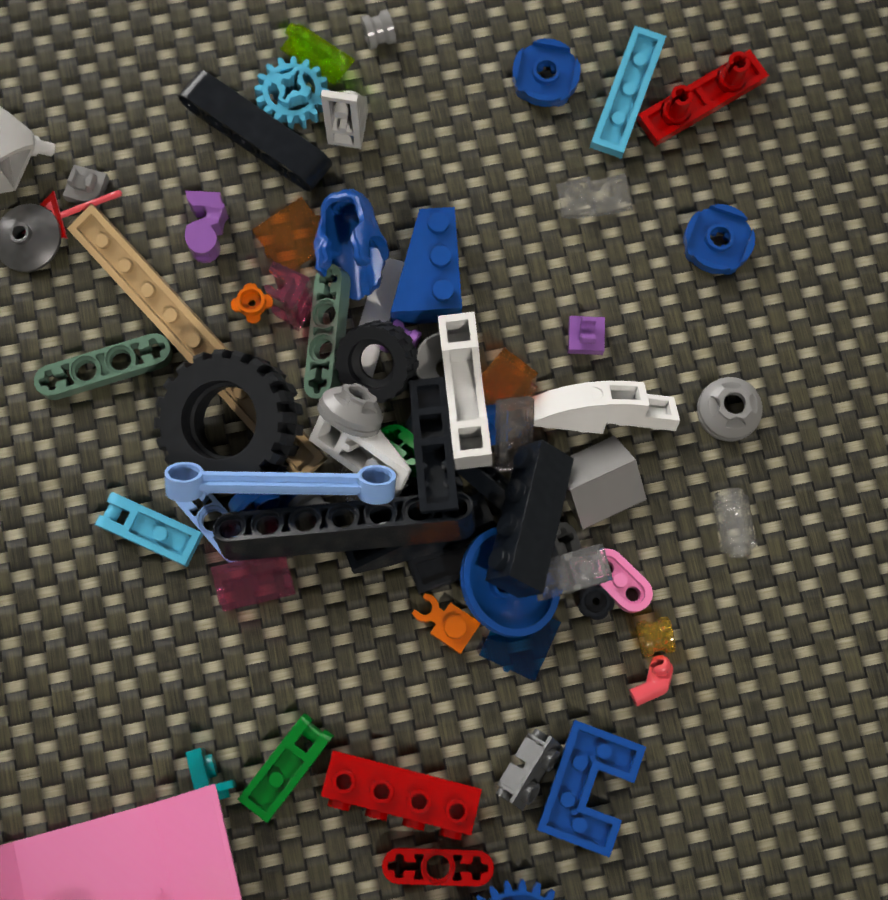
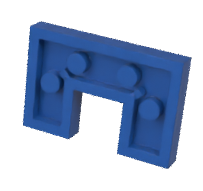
[536,720,646,858]

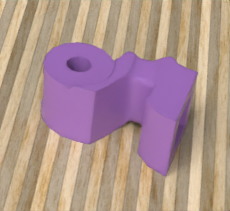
[185,191,229,263]

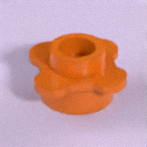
[231,283,273,324]

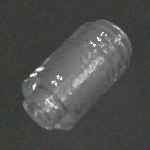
[712,488,758,558]

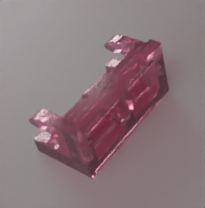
[264,261,313,331]
[211,556,296,612]

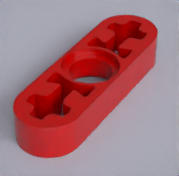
[382,847,494,886]

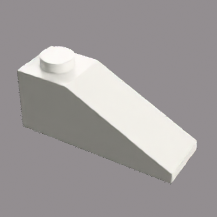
[321,90,368,149]
[309,415,412,497]

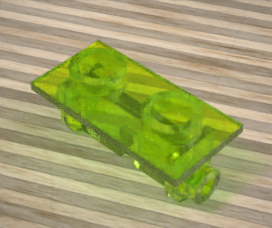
[280,23,355,85]

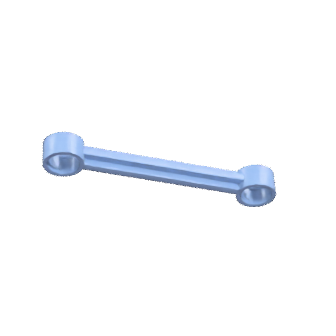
[164,462,396,505]

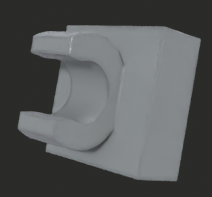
[62,165,110,209]

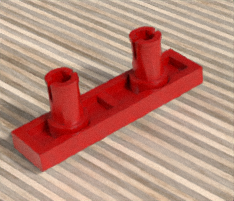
[636,49,769,147]

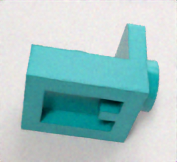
[185,748,237,800]

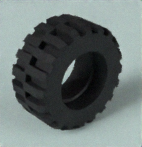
[154,349,304,472]

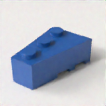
[390,207,462,325]

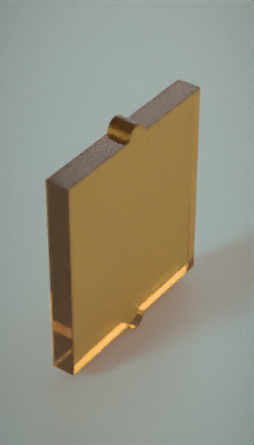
[252,197,321,276]

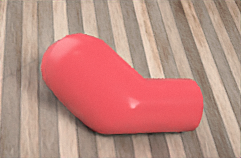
[629,655,673,707]

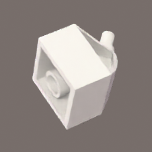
[0,106,55,193]

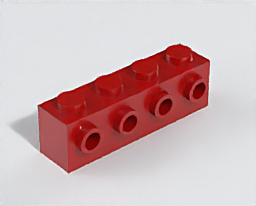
[321,750,482,841]

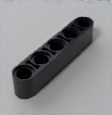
[178,70,332,192]

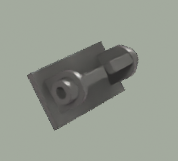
[496,728,562,811]

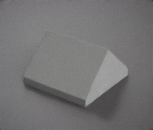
[565,436,647,530]

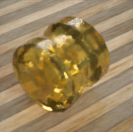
[636,616,676,658]

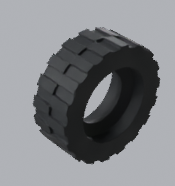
[335,320,419,403]

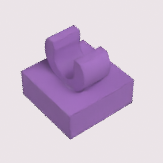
[568,316,605,355]

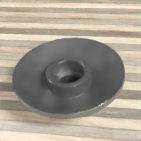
[0,204,61,272]

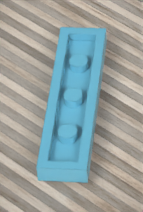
[590,25,666,159]

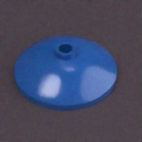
[460,527,560,638]

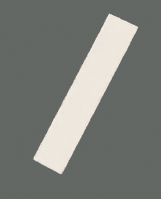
[359,258,404,378]

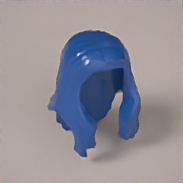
[313,189,389,301]

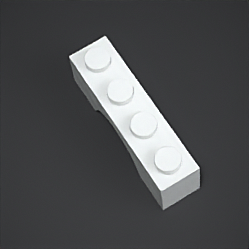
[438,312,492,470]

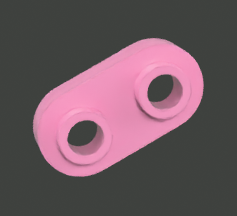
[588,549,653,613]

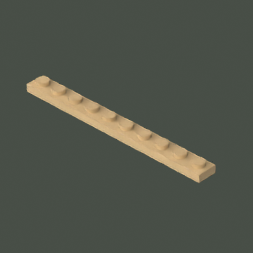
[67,204,328,473]

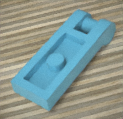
[94,492,203,567]

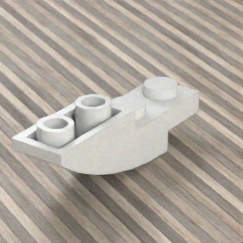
[529,381,680,434]

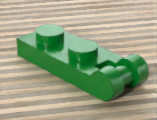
[237,713,334,823]

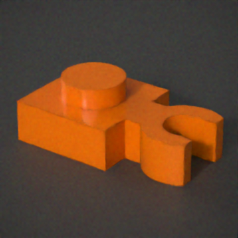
[412,593,481,655]

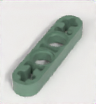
[304,264,351,401]
[34,333,173,400]

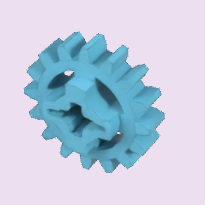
[254,56,329,131]

